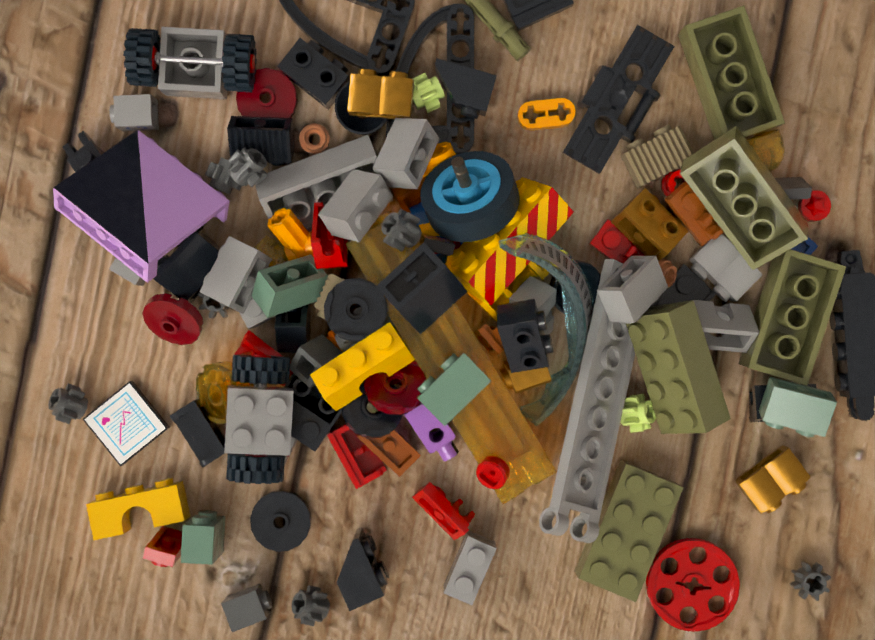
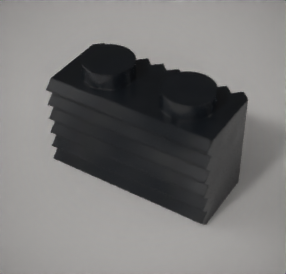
[227,116,295,166]

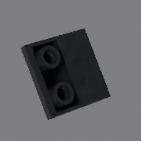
[153,231,220,303]
[376,242,468,335]
[284,373,342,452]
[337,527,389,611]

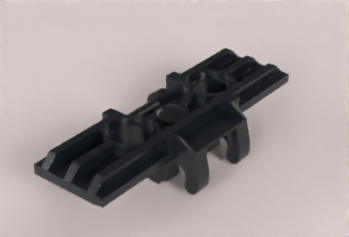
[563,24,675,174]

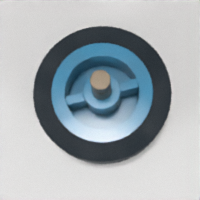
[420,151,520,242]

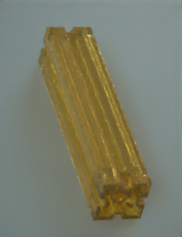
[346,210,557,504]

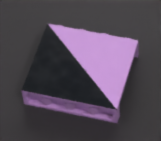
[53,130,229,283]

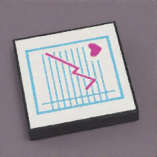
[83,380,170,466]

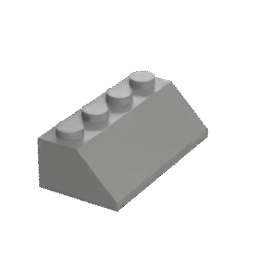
[255,135,393,244]

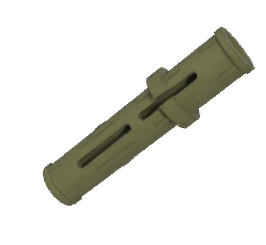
[464,0,532,61]

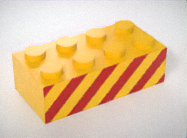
[445,177,574,306]

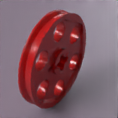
[646,538,740,632]

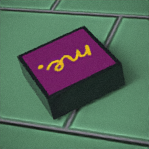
[419,233,455,256]

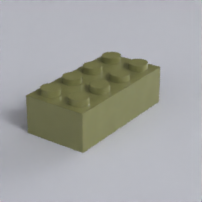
[678,5,785,140]
[680,126,808,270]
[738,249,846,386]
[626,300,731,434]
[574,460,684,602]

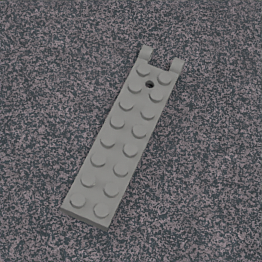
[539,259,635,543]

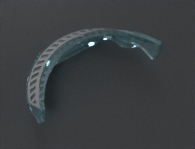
[499,233,593,426]

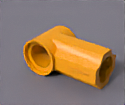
[267,208,314,261]

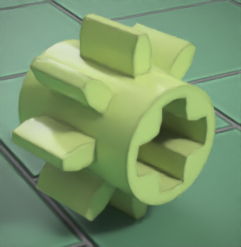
[412,73,445,113]
[620,394,656,433]

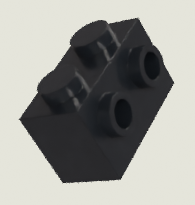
[277,38,350,110]
[497,299,553,373]

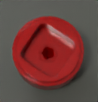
[798,190,831,222]
[476,456,510,489]

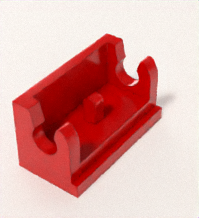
[311,202,349,269]
[327,424,387,489]

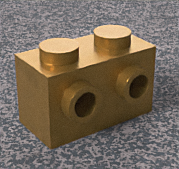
[611,188,689,261]

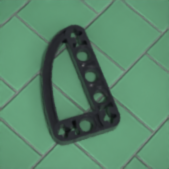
[279,0,415,76]
[386,4,474,155]

